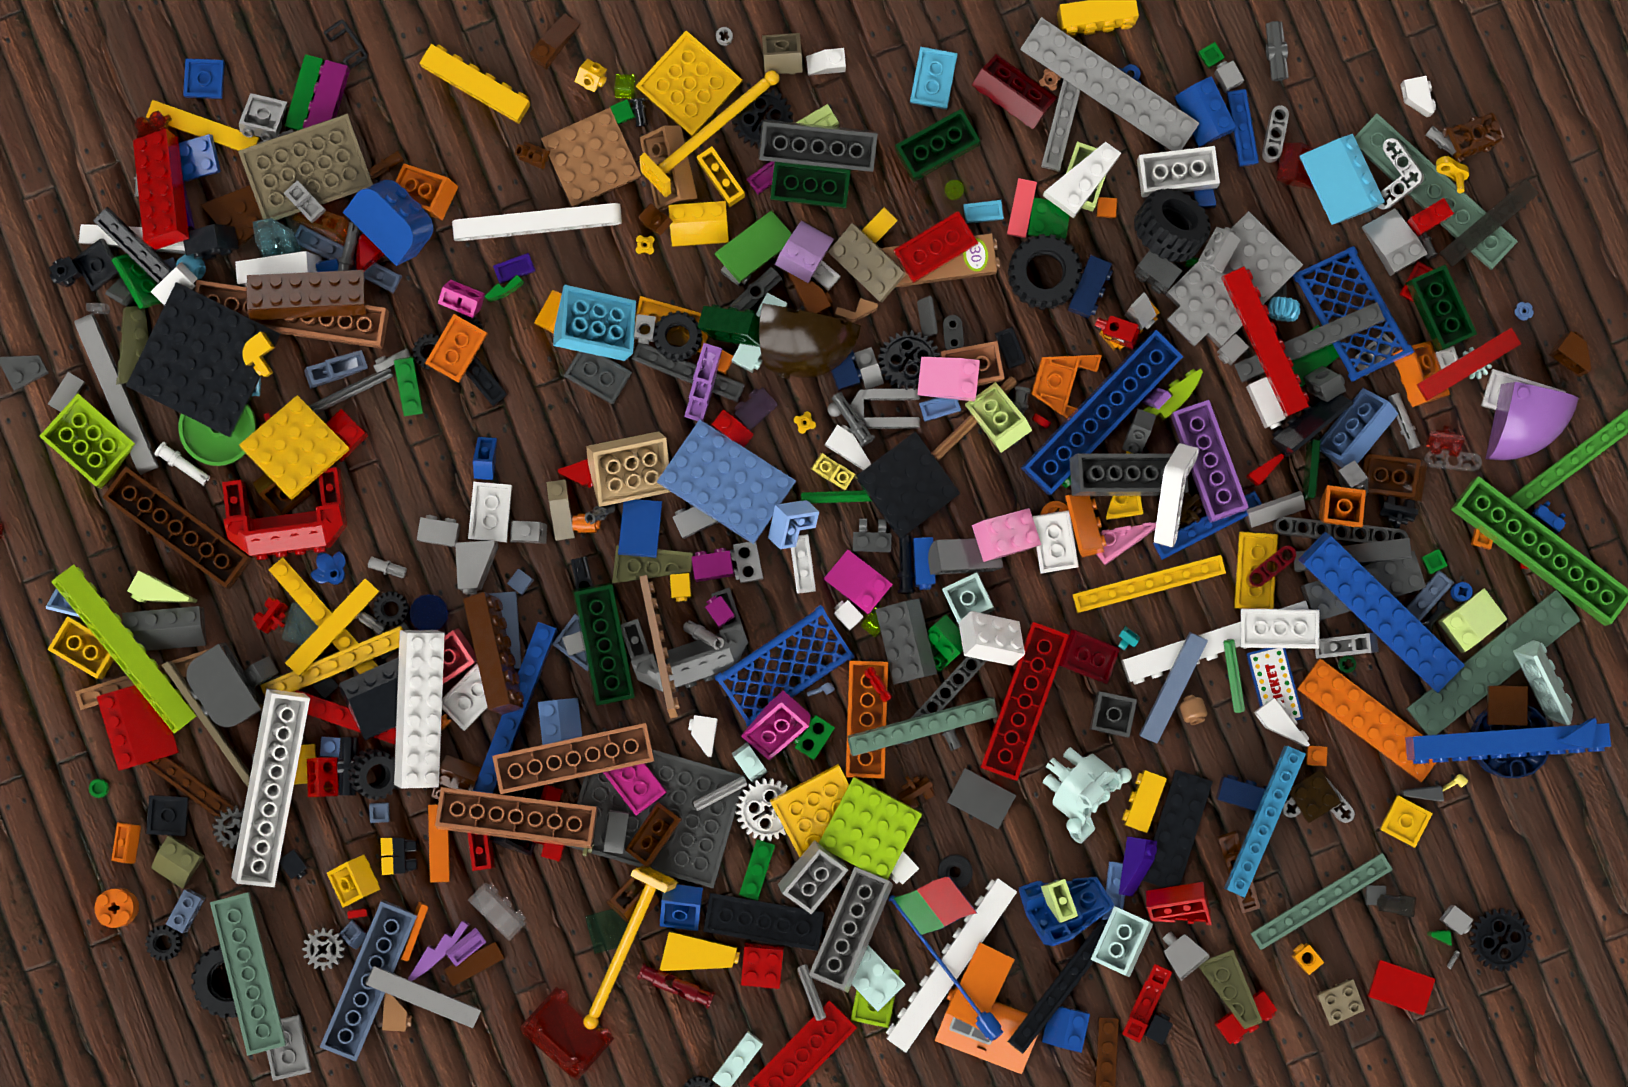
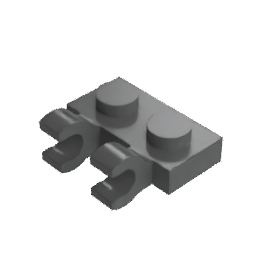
[853,519,892,553]

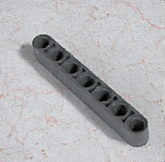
[1273,517,1408,544]
[902,656,987,745]

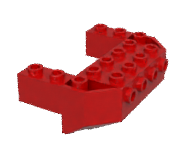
[222,467,347,560]

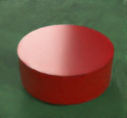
[1032,413,1051,429]

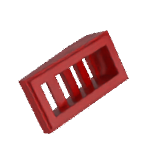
[1246,453,1284,486]

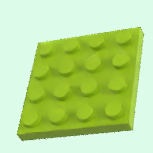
[819,777,923,880]

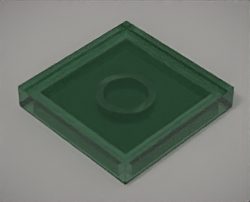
[585,909,633,954]

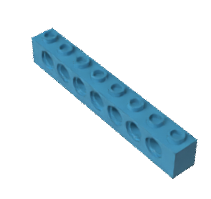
[1224,746,1306,898]

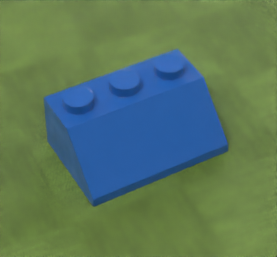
[1175,76,1236,148]

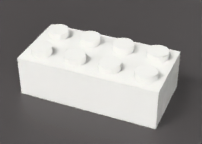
[1137,146,1220,197]

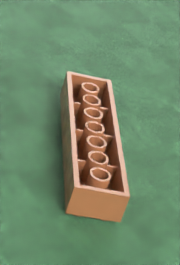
[492,723,654,794]
[435,787,598,849]

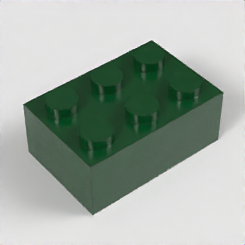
[697,304,760,347]

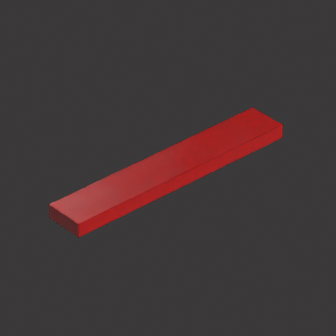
[1417,328,1521,401]

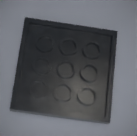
[855,431,960,539]

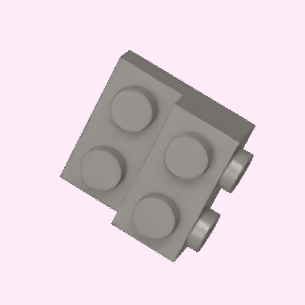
[239,93,288,141]

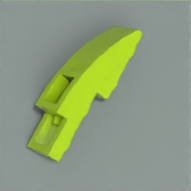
[1143,369,1203,420]

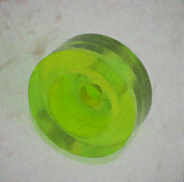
[945,180,964,200]

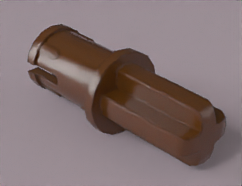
[368,150,404,180]

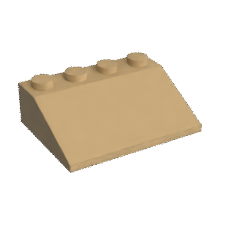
[586,431,671,507]

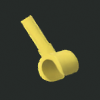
[1442,774,1468,792]

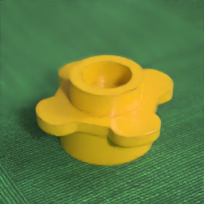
[635,235,655,255]
[794,411,816,434]

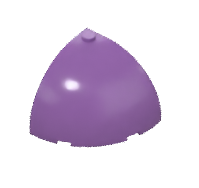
[1486,382,1579,460]

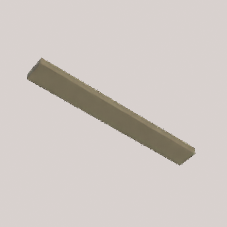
[162,661,251,787]

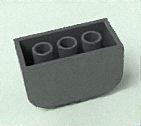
[187,642,264,727]

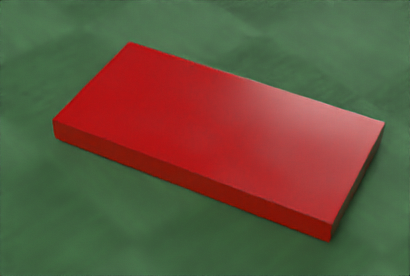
[893,211,978,283]

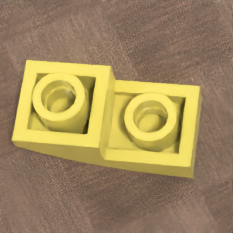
[811,453,855,490]

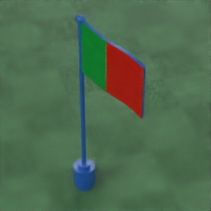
[889,877,1004,1042]

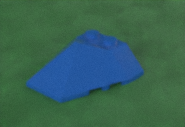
[1019,877,1114,946]

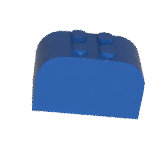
[343,180,433,266]

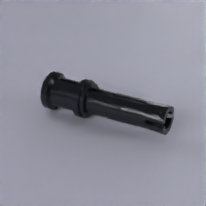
[897,535,915,594]

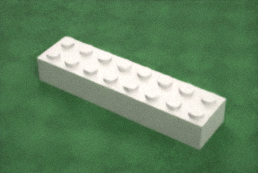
[394,630,445,788]

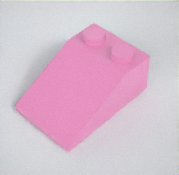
[917,357,980,401]

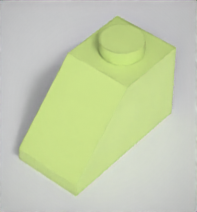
[1041,879,1078,923]

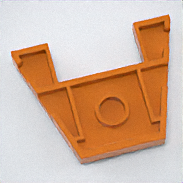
[1031,355,1102,419]

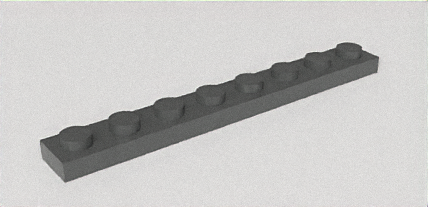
[1234,302,1385,383]

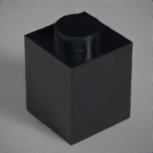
[279,849,310,880]
[1144,1013,1173,1045]

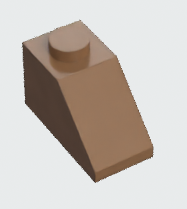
[382,993,412,1032]

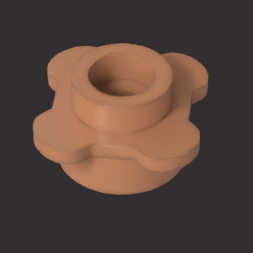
[1039,69,1061,91]

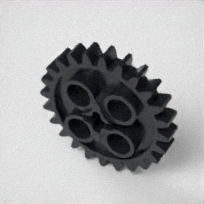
[732,89,793,149]
[878,330,940,390]
[1468,908,1533,972]

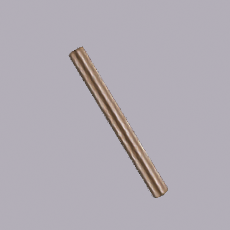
[932,376,1018,461]

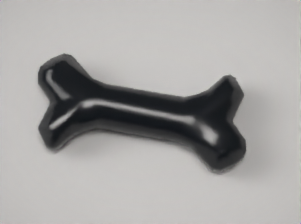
[1421,600,1451,633]

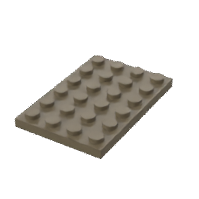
[238,114,373,224]

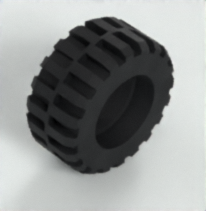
[1134,188,1211,262]
[1008,234,1082,310]
[191,944,269,1018]

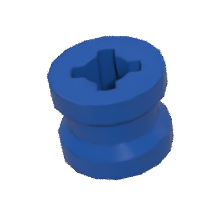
[1450,582,1473,602]

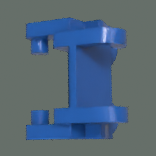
[1531,500,1566,534]

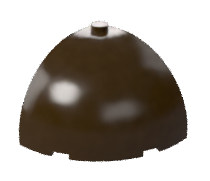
[759,303,861,379]

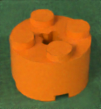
[95,888,139,928]

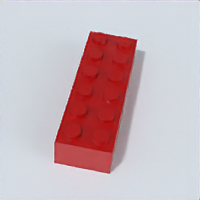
[133,129,189,250]

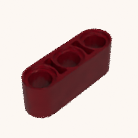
[1246,546,1296,588]

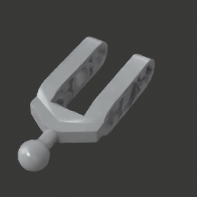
[827,389,920,429]

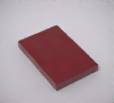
[1059,629,1120,685]

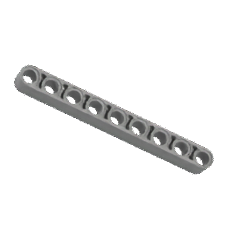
[74,313,159,475]

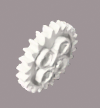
[735,778,788,841]

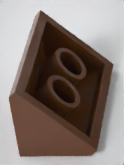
[625,802,682,868]

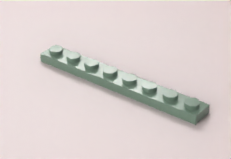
[847,697,998,756]
[1250,853,1393,950]

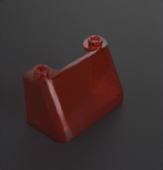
[520,987,614,1080]

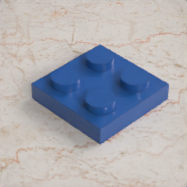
[183,59,225,99]
[179,134,221,182]

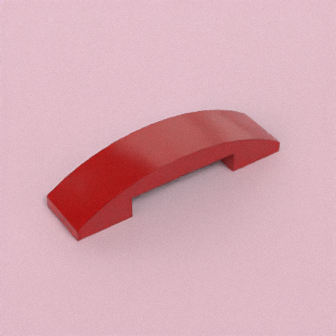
[1122,964,1172,1043]

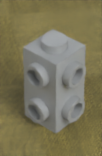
[1198,227,1241,273]

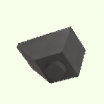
[105,277,135,307]

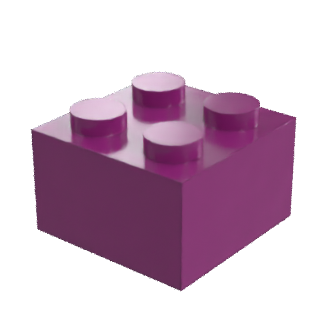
[691,548,734,582]

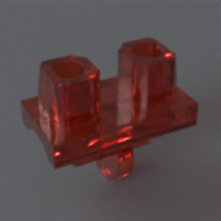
[134,111,172,138]
[1426,425,1465,457]

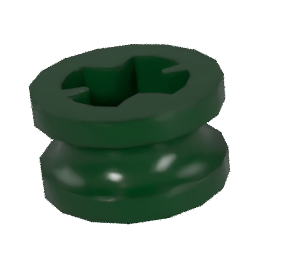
[1338,656,1357,673]

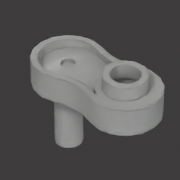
[373,349,411,372]

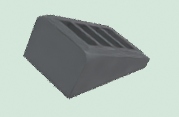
[1400,786,1444,802]

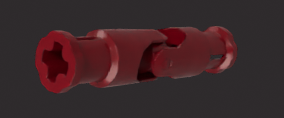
[637,963,715,1009]

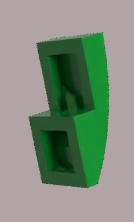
[485,275,524,302]

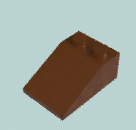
[1363,454,1428,501]

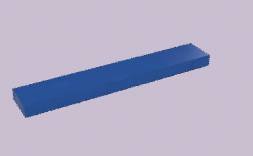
[1153,491,1262,560]

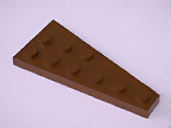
[201,185,270,248]

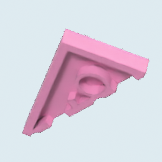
[1096,522,1156,565]

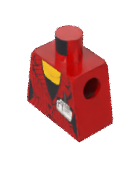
[1094,316,1140,350]

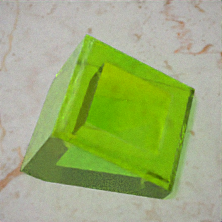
[615,74,635,98]
[861,608,881,637]

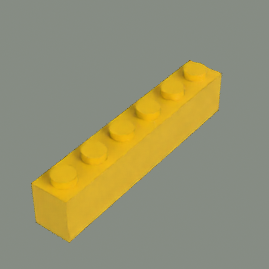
[420,44,531,124]

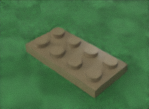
[828,223,907,302]

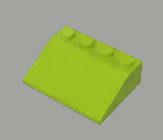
[39,393,135,489]

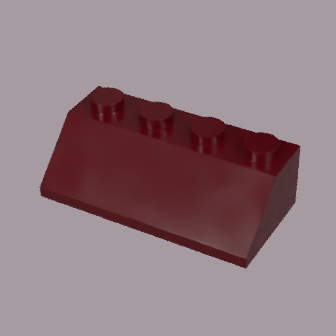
[972,54,1057,129]

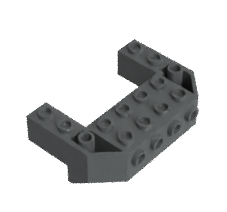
[620,588,749,693]

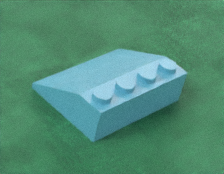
[1299,134,1385,225]
[553,285,636,361]

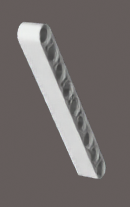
[452,203,622,241]

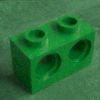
[794,715,835,760]

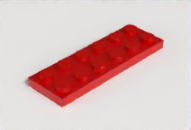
[748,1000,857,1087]

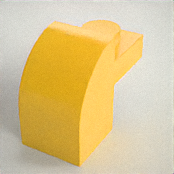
[243,332,275,377]

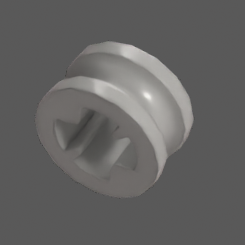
[716,27,733,46]

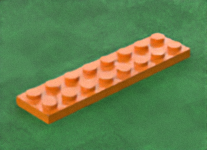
[1297,658,1437,782]

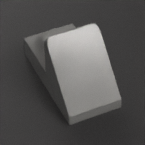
[854,347,884,389]

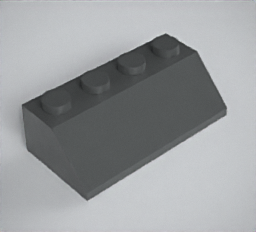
[122,606,207,651]

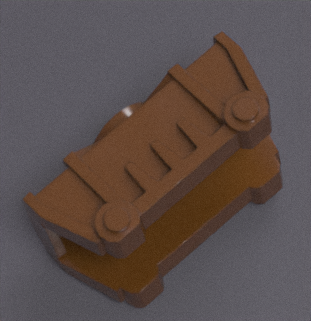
[1441,112,1505,163]

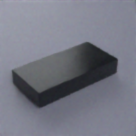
[994,327,1026,370]

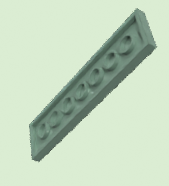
[210,892,287,1056]

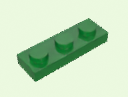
[394,356,423,416]
[739,839,775,901]

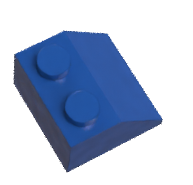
[660,885,703,931]
[1042,1006,1090,1053]

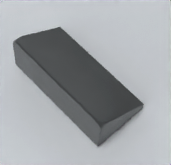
[917,296,938,337]

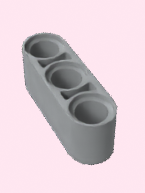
[1262,106,1289,163]

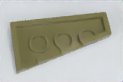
[116,306,149,385]
[612,545,693,584]
[1199,950,1263,1029]

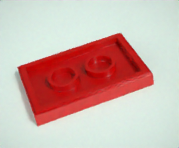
[1367,960,1435,1016]

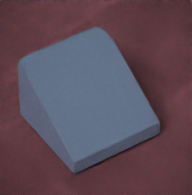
[507,568,533,595]
[339,920,367,949]

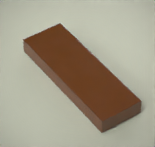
[444,942,505,986]

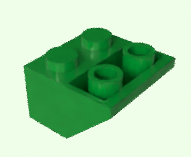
[927,615,963,672]

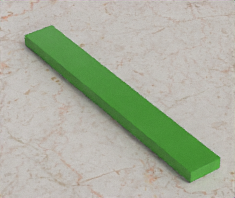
[1508,409,1628,511]

